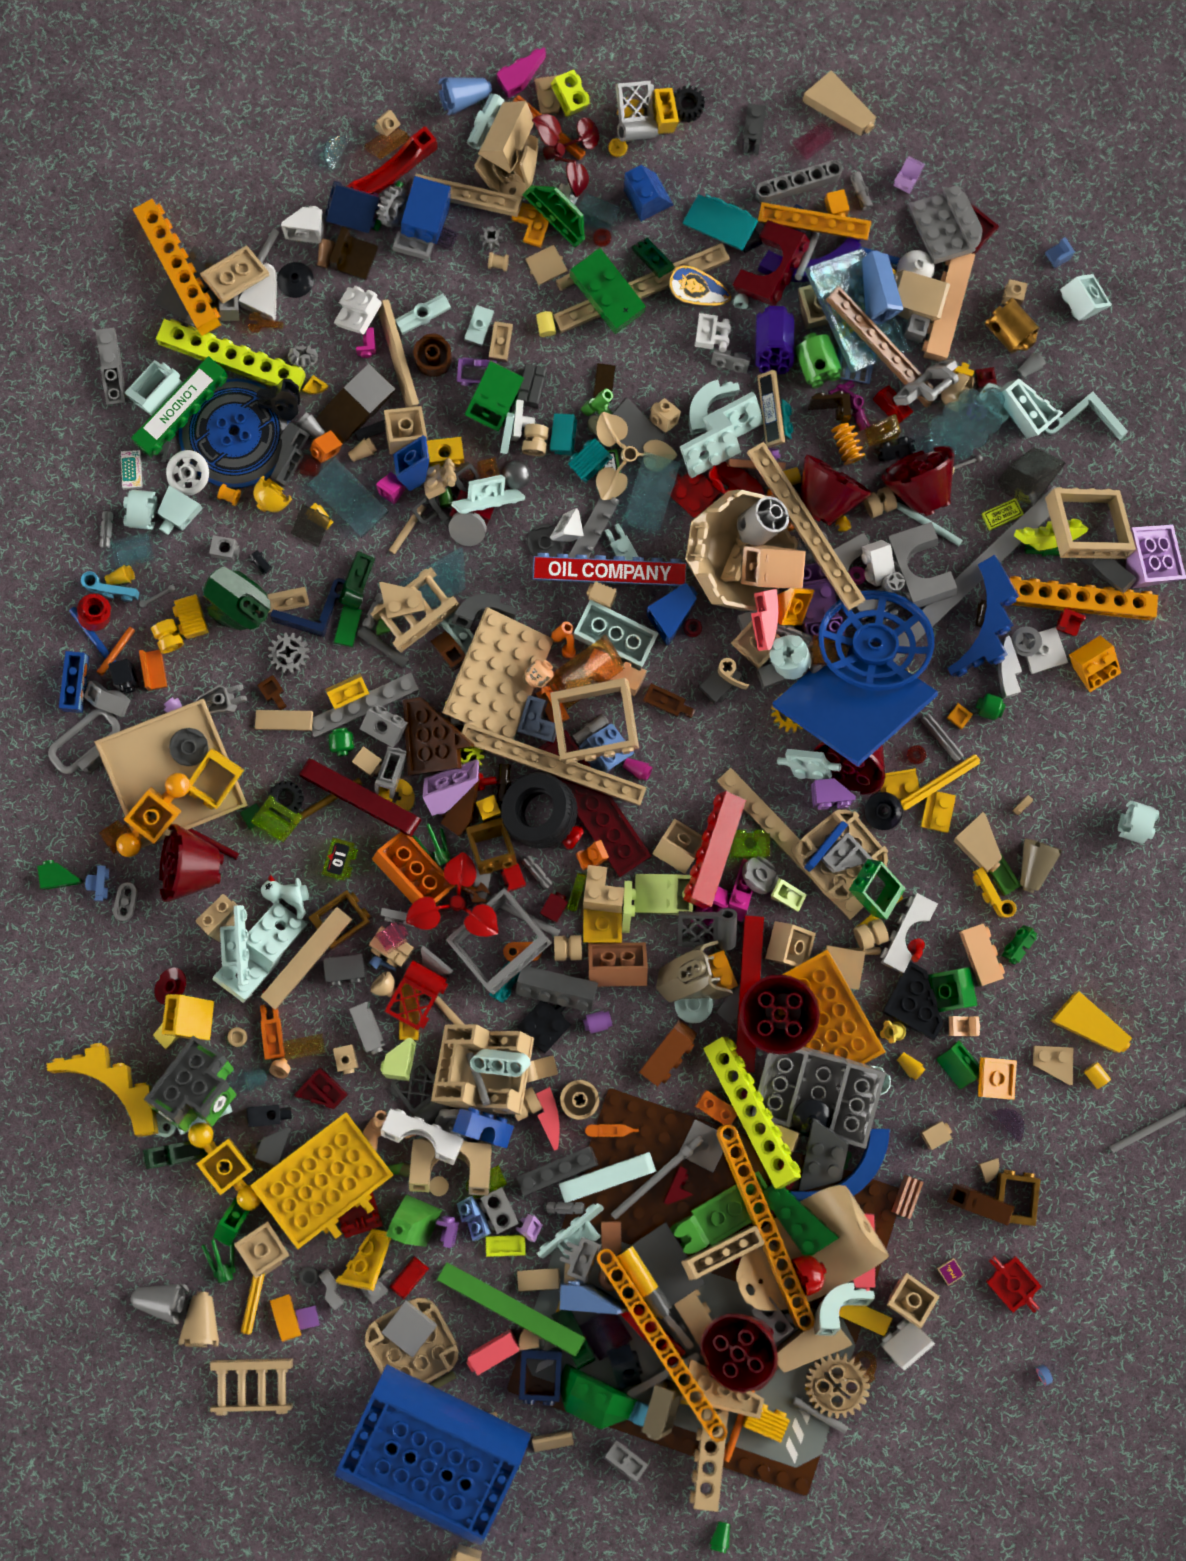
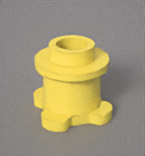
[880,1020,906,1044]

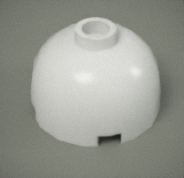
[897,250,935,278]

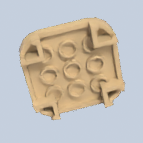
[795,809,888,902]
[365,1297,459,1383]

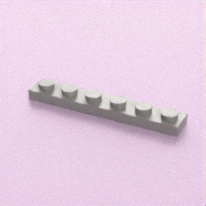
[312,673,419,738]

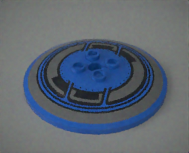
[179,379,291,489]

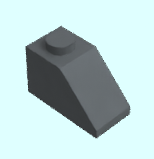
[254,1126,293,1165]

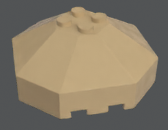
[686,490,798,611]

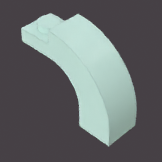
[688,380,740,435]
[814,1283,875,1336]

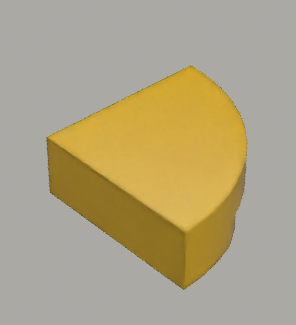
[302,375,329,394]

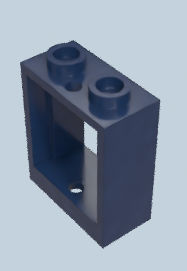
[519,1349,562,1405]

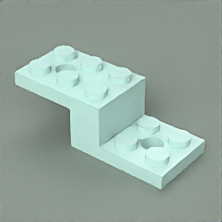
[679,392,763,478]
[212,902,307,1003]

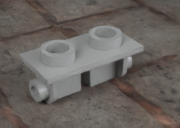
[711,348,751,374]

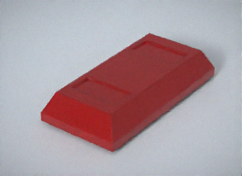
[389,1256,429,1299]

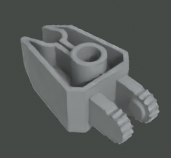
[194,684,247,716]

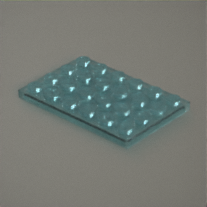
[805,248,910,373]

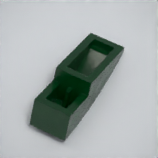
[143,1141,208,1170]

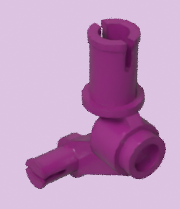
[828,380,871,431]

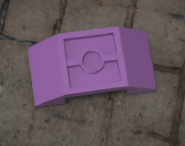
[802,563,845,641]

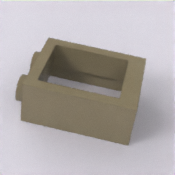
[642,1379,682,1440]

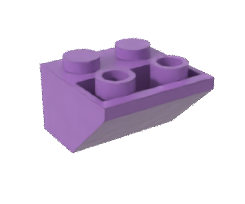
[811,778,856,810]

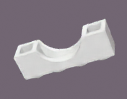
[880,893,938,974]
[380,1109,464,1165]

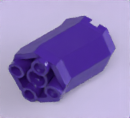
[755,306,794,375]

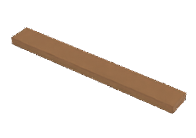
[825,285,940,408]

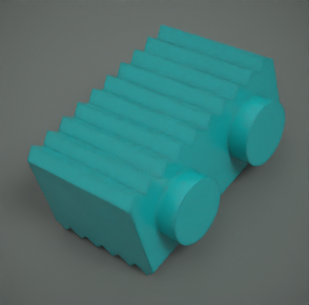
[568,438,613,483]

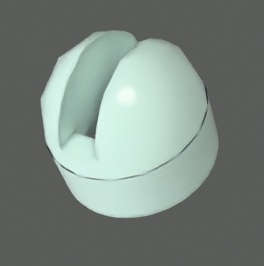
[734,293,749,309]

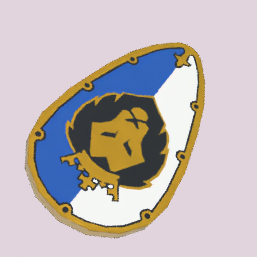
[669,266,731,306]

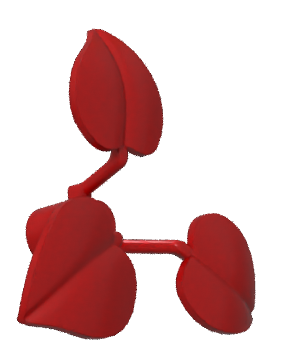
[406,852,499,937]

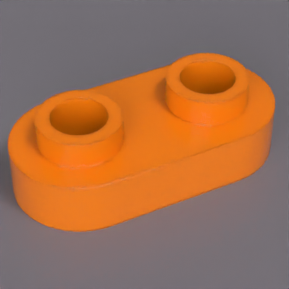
[503,942,542,962]

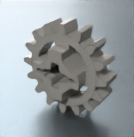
[377,186,409,228]
[268,633,310,674]

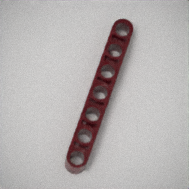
[299,758,422,837]

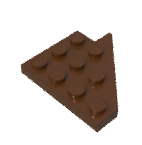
[403,697,474,776]

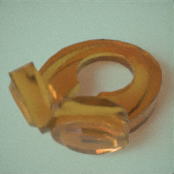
[854,1351,877,1384]

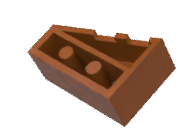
[639,1019,698,1087]

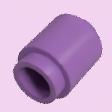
[583,1010,613,1034]

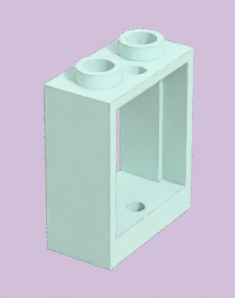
[124,360,183,416]

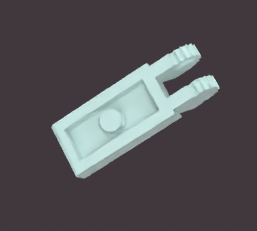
[604,523,639,560]

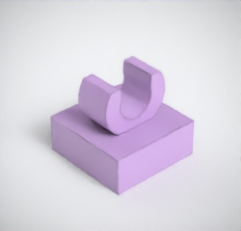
[516,1214,543,1242]

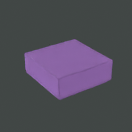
[296,1305,320,1330]

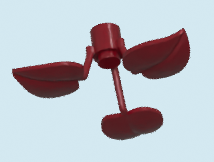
[532,114,599,198]

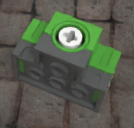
[144,1035,237,1132]

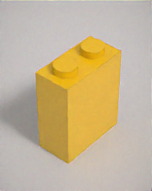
[162,995,214,1040]

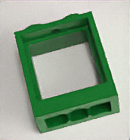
[849,859,906,920]

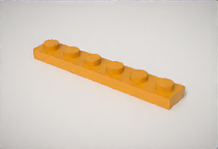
[758,202,871,241]

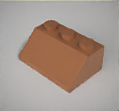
[588,942,648,987]

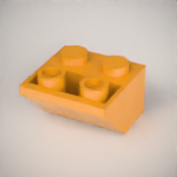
[1069,635,1121,692]

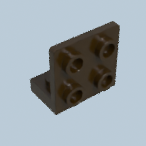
[329,227,378,280]
[808,391,851,425]

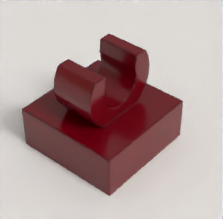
[975,367,997,389]

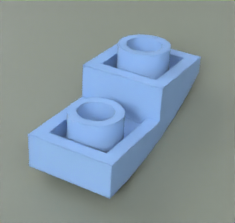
[457,1196,491,1241]

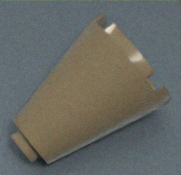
[1020,838,1062,893]

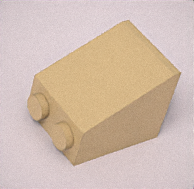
[894,270,950,322]

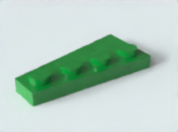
[762,1184,839,1256]

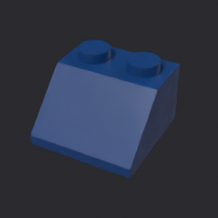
[393,435,430,491]

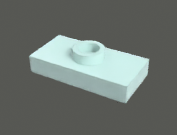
[464,305,494,347]

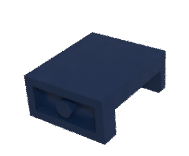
[324,181,381,233]

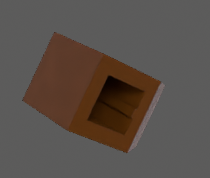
[430,630,466,672]

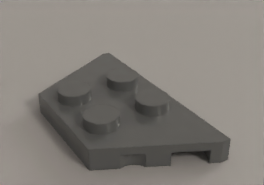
[798,1118,849,1191]

